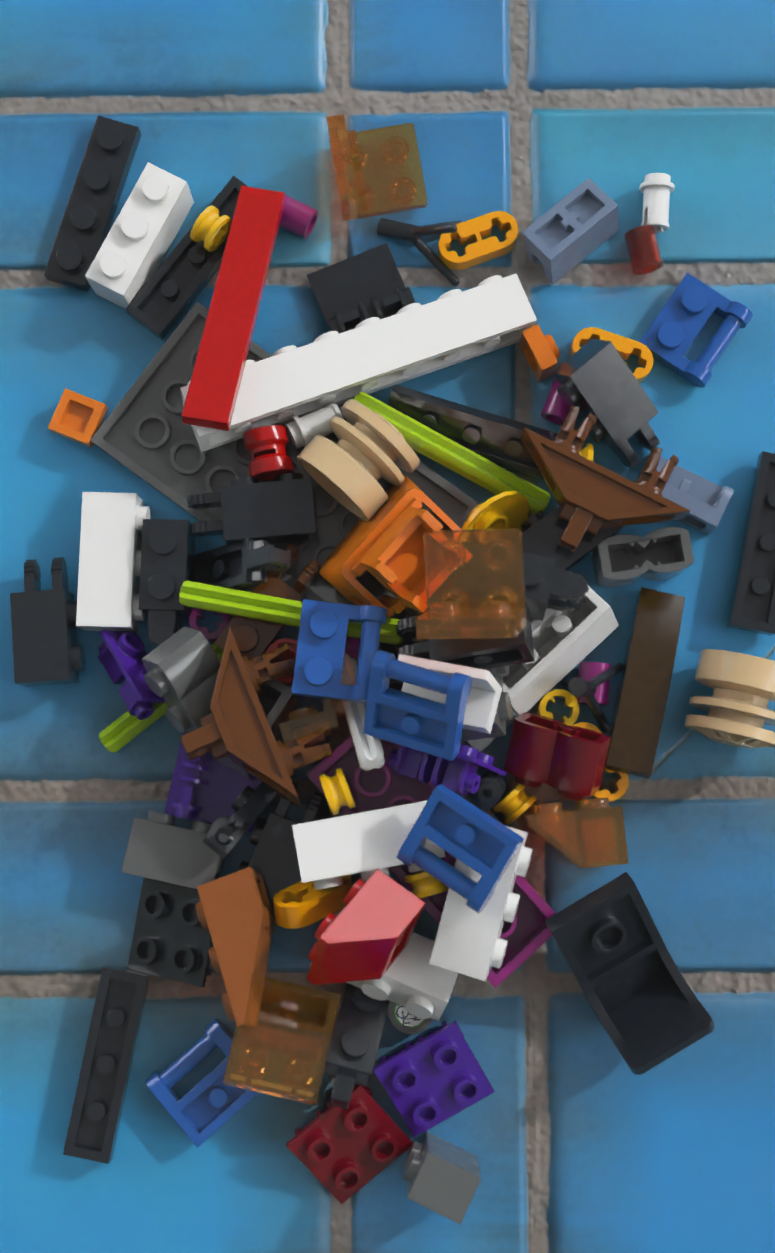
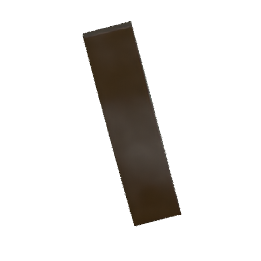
[604,587,685,779]

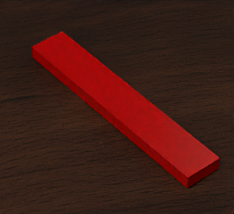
[181,186,285,431]

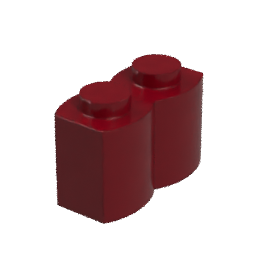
[504,713,611,800]

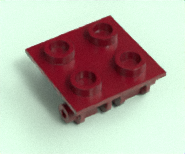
[286,1084,413,1204]

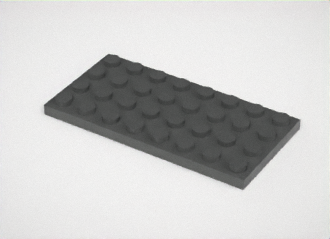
[90,302,479,619]

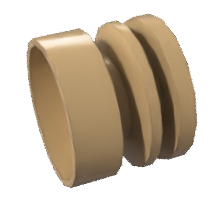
[297,399,420,522]
[684,649,775,749]

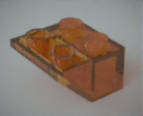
[520,797,629,868]
[223,977,341,1106]

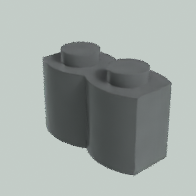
[591,527,694,588]
[142,626,220,733]

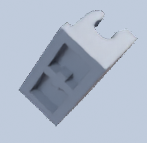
[522,178,618,284]
[636,454,734,535]

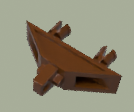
[520,406,690,552]
[181,627,333,807]

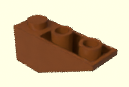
[196,867,275,1029]

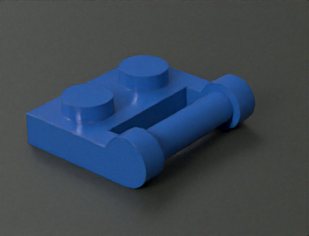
[640,273,753,388]
[292,599,387,703]
[363,650,472,761]
[397,784,524,914]
[145,1018,270,1148]

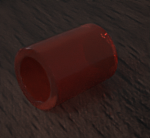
[624,225,663,275]

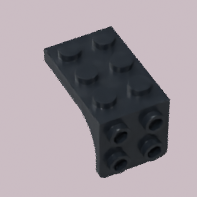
[544,872,715,1075]

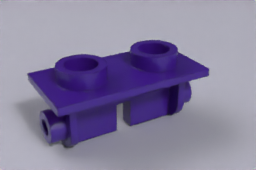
[98,630,165,720]

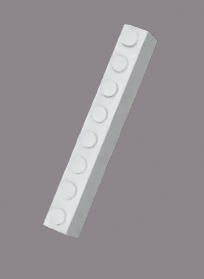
[180,273,537,452]

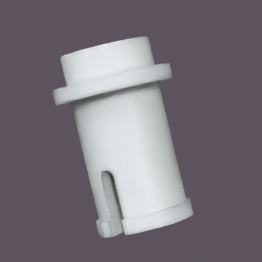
[639,173,675,233]
[285,401,344,449]

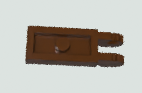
[214,543,322,660]

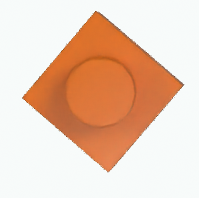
[519,324,560,383]
[48,388,109,448]

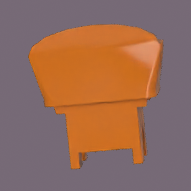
[319,476,474,618]

